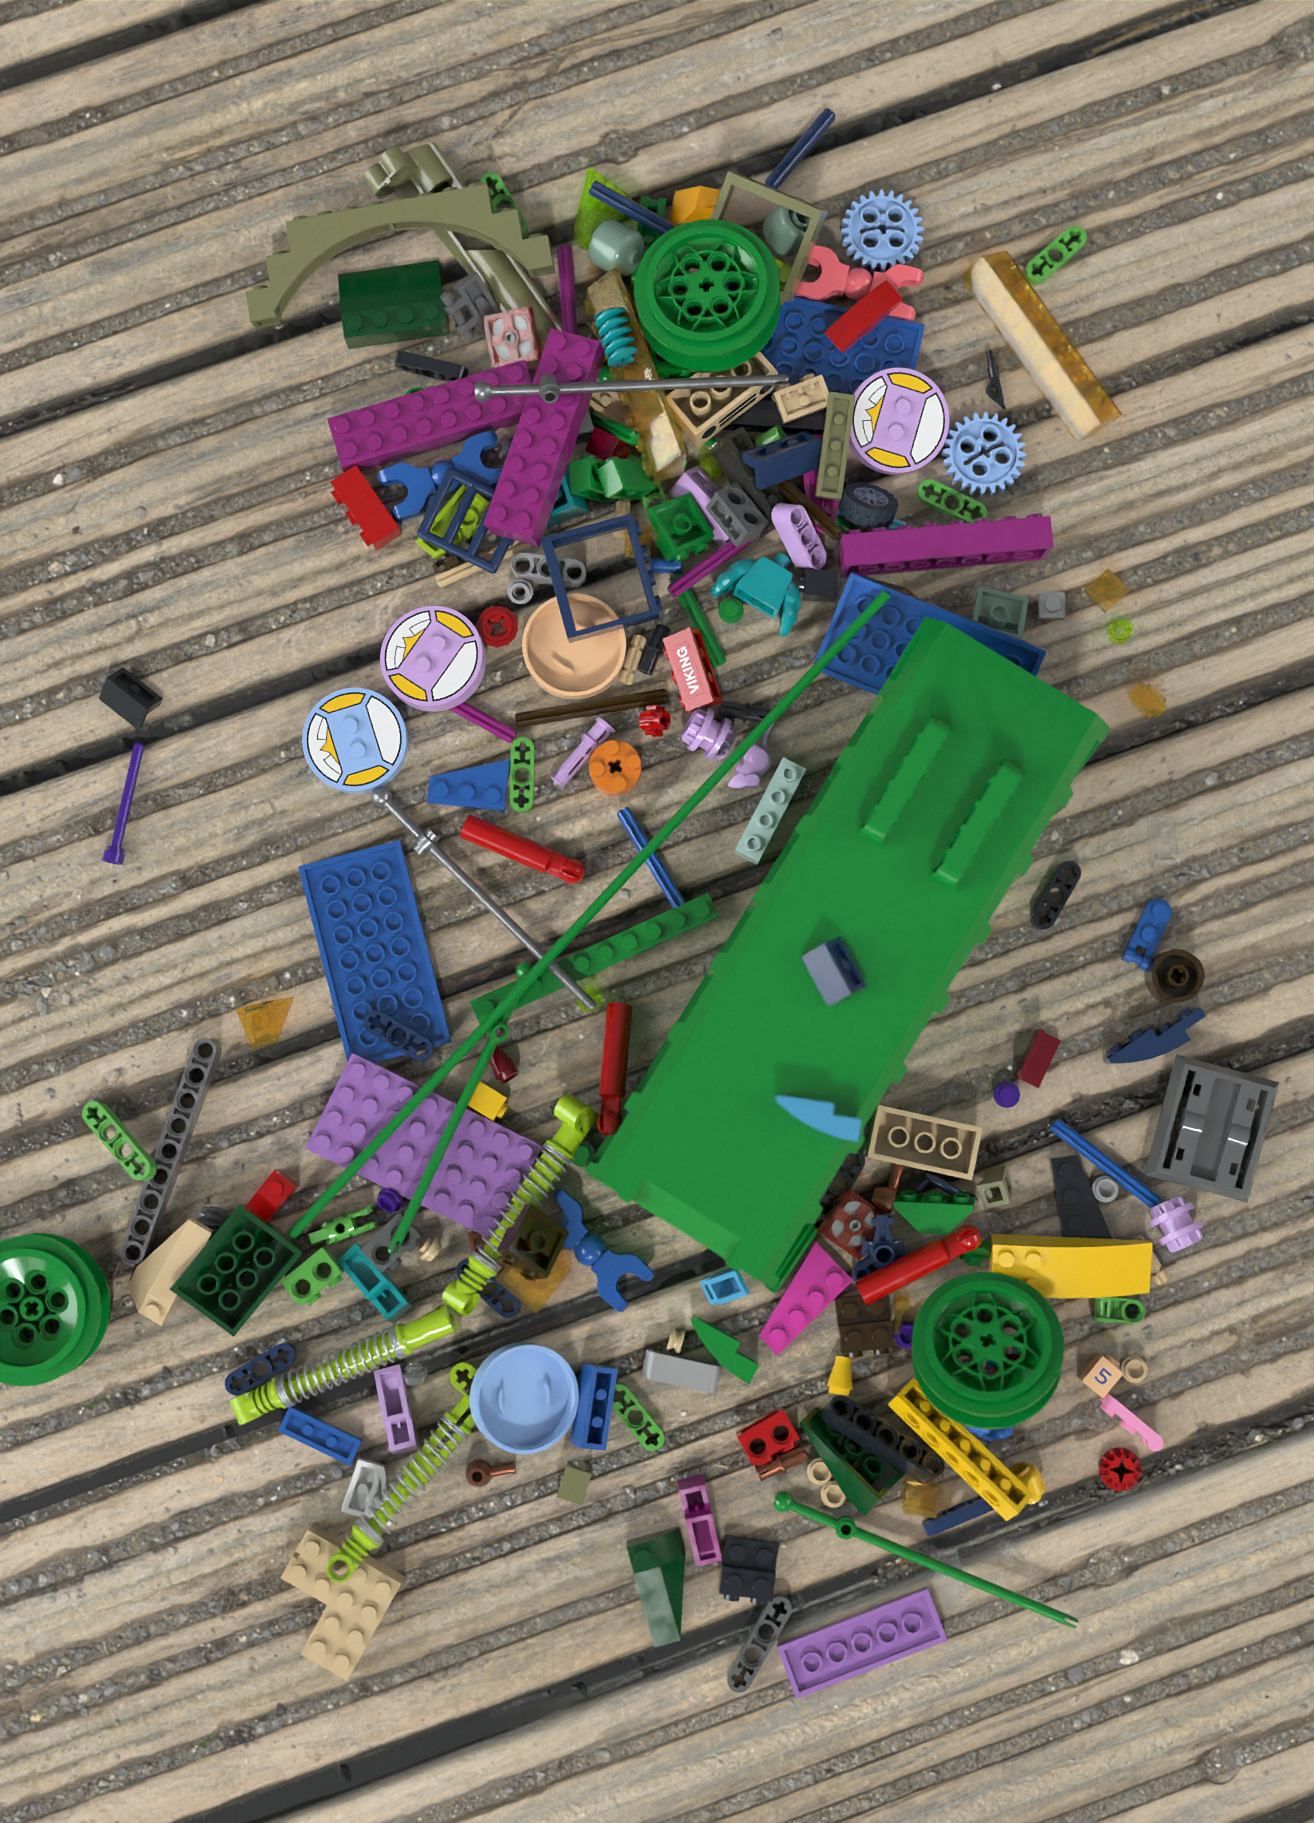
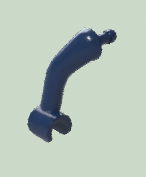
[916,1172,978,1202]

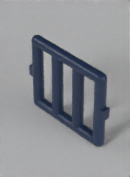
[417,468,515,574]

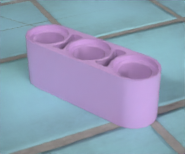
[772,503,827,569]

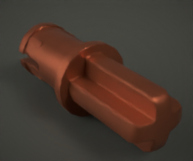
[755,1446,809,1482]

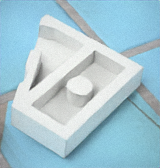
[341,1457,392,1526]

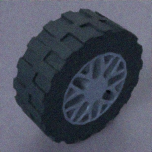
[838,482,899,529]

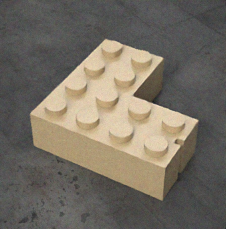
[281,1523,405,1681]

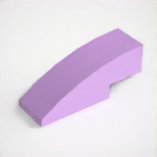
[374,1364,420,1455]

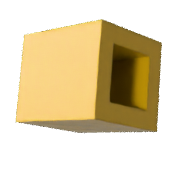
[468,1081,510,1121]

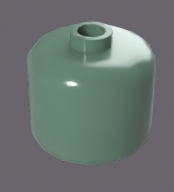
[763,197,811,256]
[588,219,645,278]

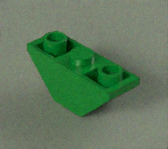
[893,1190,977,1235]

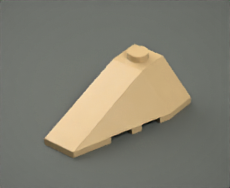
[128,1218,214,1326]

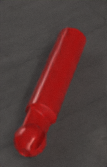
[460,814,586,885]
[596,1003,632,1136]
[855,1225,982,1305]

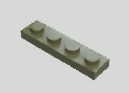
[815,392,856,501]

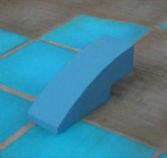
[775,1095,861,1142]
[699,1268,751,1305]

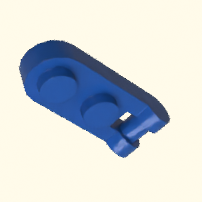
[1121,898,1172,971]

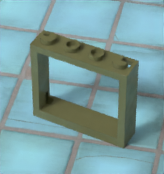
[711,171,828,305]

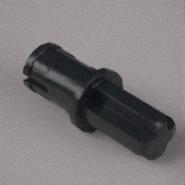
[637,624,670,676]
[719,701,772,723]

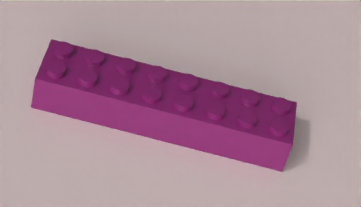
[484,328,605,547]
[327,359,532,472]
[837,513,1054,578]

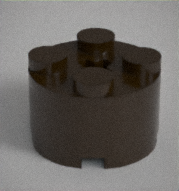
[1145,949,1205,1003]

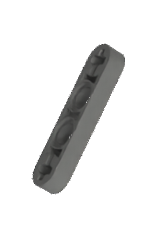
[727,1593,792,1693]

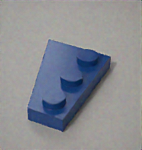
[427,759,511,812]

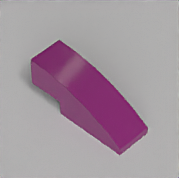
[677,1474,722,1567]

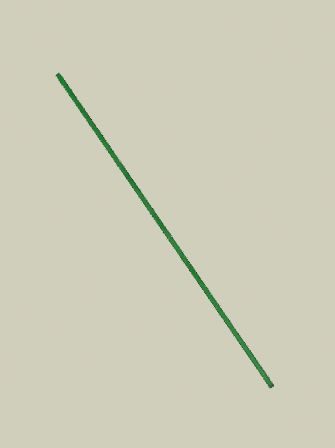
[287,590,890,1240]

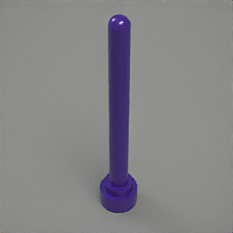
[102,742,144,865]

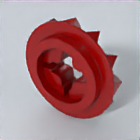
[477,606,518,648]
[1098,1447,1142,1492]

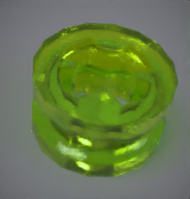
[1108,619,1132,644]

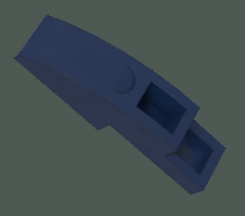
[1103,1006,1206,1064]

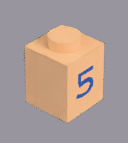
[1077,1353,1123,1398]

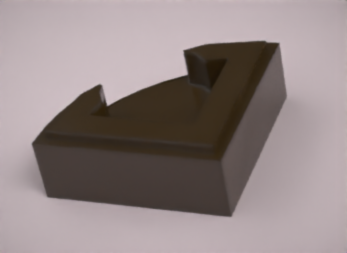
[432,554,459,574]

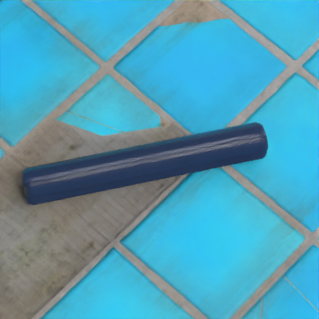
[765,108,836,189]
[589,181,677,235]

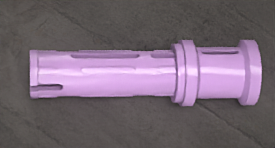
[551,716,616,788]

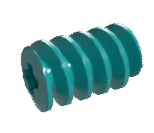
[594,307,638,368]

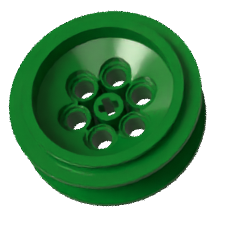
[634,219,781,373]
[0,1233,111,1386]
[912,1272,1064,1430]

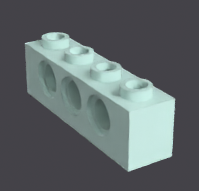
[734,757,806,865]

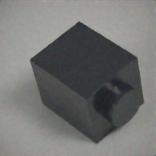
[798,569,837,603]

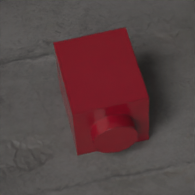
[585,427,631,461]

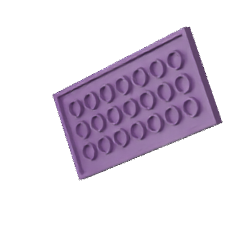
[305,1053,543,1237]

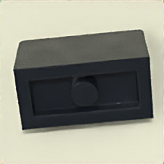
[99,667,163,729]

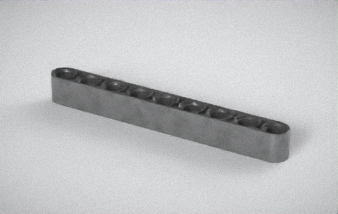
[120,1038,222,1265]

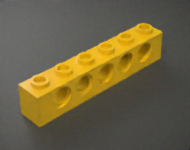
[887,1378,1034,1521]

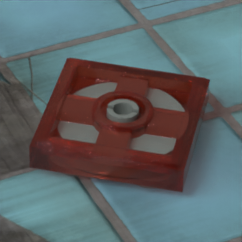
[482,307,541,369]
[817,1187,883,1260]

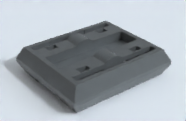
[1144,1054,1280,1203]

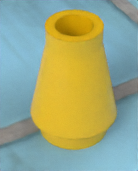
[827,1356,853,1397]

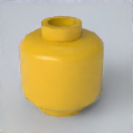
[1009,1462,1046,1504]

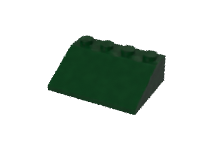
[338,260,449,349]
[169,1204,303,1337]

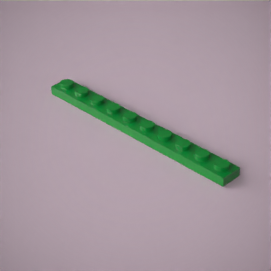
[470,893,719,1024]

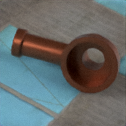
[871,1163,905,1214]
[466,1459,516,1487]

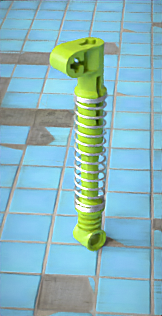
[442,1093,599,1316]
[326,1363,477,1583]

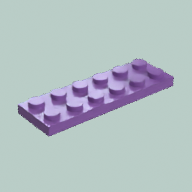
[776,1586,947,1699]

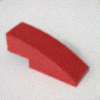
[824,280,904,353]

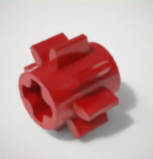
[639,705,671,737]

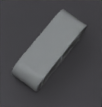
[511,553,586,588]
[641,1349,722,1393]

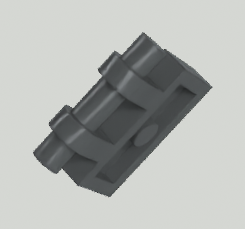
[440,271,503,340]

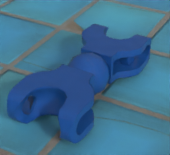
[377,431,503,522]
[553,1188,655,1312]

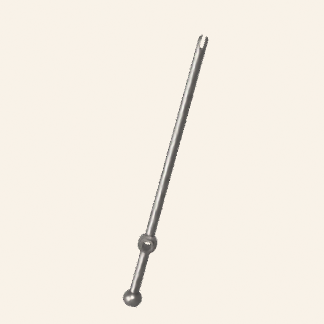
[474,374,789,404]
[372,786,597,1010]

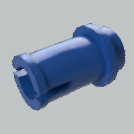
[650,557,682,575]

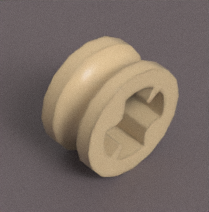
[666,1327,685,1354]

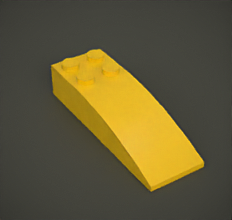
[989,1234,1153,1298]

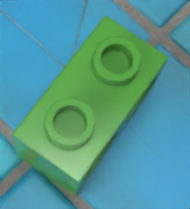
[280,1246,344,1306]

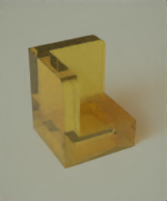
[625,525,652,559]
[1085,569,1129,613]
[901,1481,937,1518]

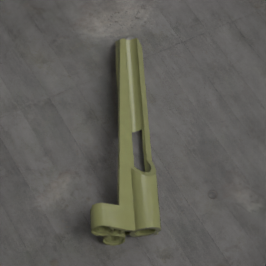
[363,142,563,355]

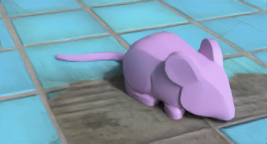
[728,723,774,789]

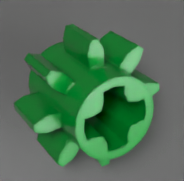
[959,1237,990,1266]

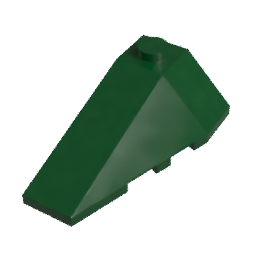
[799,1407,905,1516]
[627,1526,685,1648]

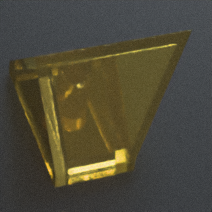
[236,997,294,1049]

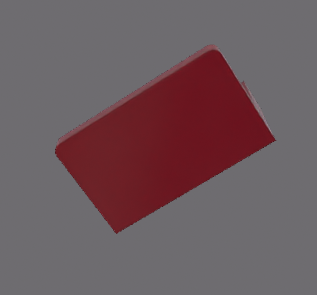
[1013,1029,1061,1088]

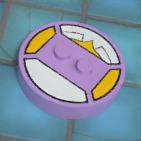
[849,368,949,475]
[380,606,486,712]

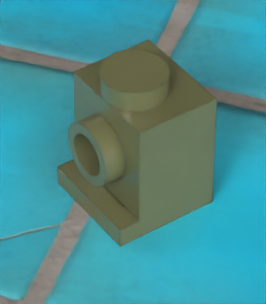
[977,1166,1013,1209]

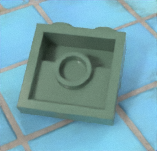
[970,586,1029,640]

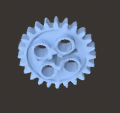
[840,190,924,273]
[941,412,1026,497]

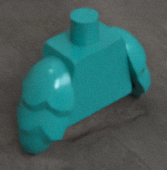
[710,553,801,637]

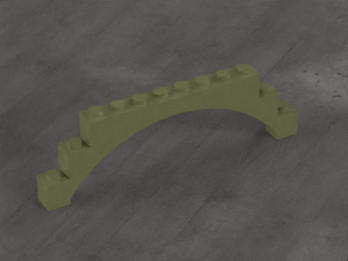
[245,182,556,329]

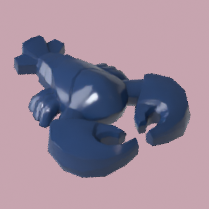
[853,1213,909,1289]

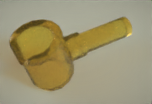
[893,1296,910,1334]

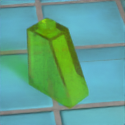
[574,167,631,251]

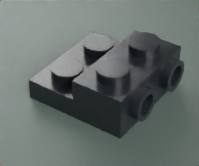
[718,1535,779,1605]

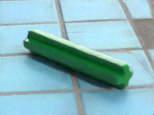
[591,411,640,445]
[765,1223,818,1293]

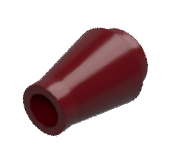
[489,1044,519,1084]

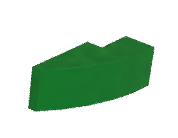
[691,1315,759,1384]

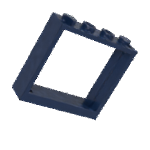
[540,513,663,643]

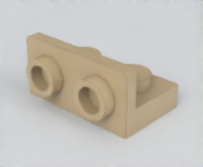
[771,373,829,424]

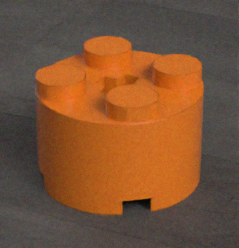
[589,740,641,796]

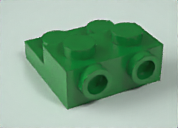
[646,492,715,563]

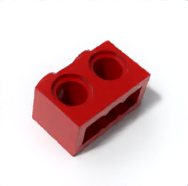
[736,1407,800,1466]

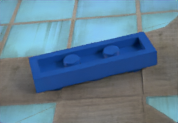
[278,1406,363,1466]

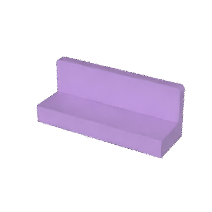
[669,465,730,547]

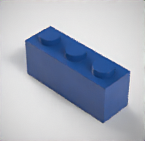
[570,1362,618,1451]

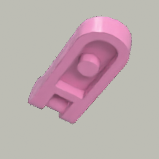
[1099,1393,1164,1451]

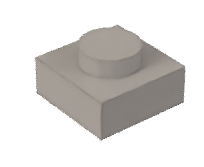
[1037,592,1065,620]

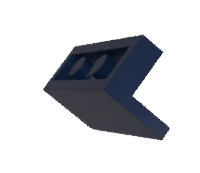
[743,431,821,489]

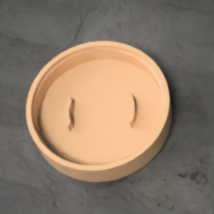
[522,593,626,700]

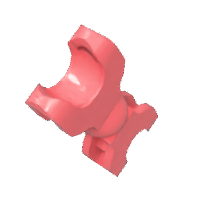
[795,245,924,322]

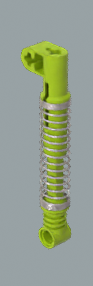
[229,1304,462,1425]

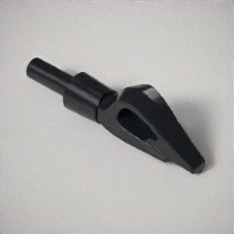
[985,350,1006,410]

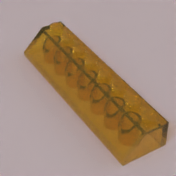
[962,251,1122,441]
[584,267,687,483]

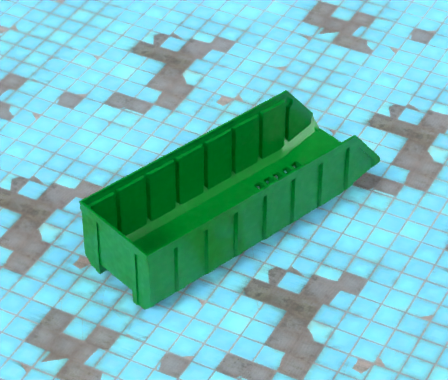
[585,617,1111,1289]

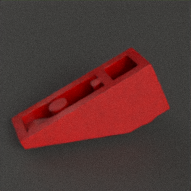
[246,1169,299,1222]

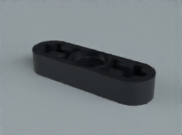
[394,351,469,382]
[1030,861,1081,930]
[819,1150,865,1219]

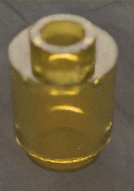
[1128,681,1167,719]

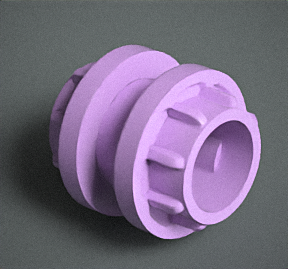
[681,708,737,761]
[1149,1196,1204,1253]

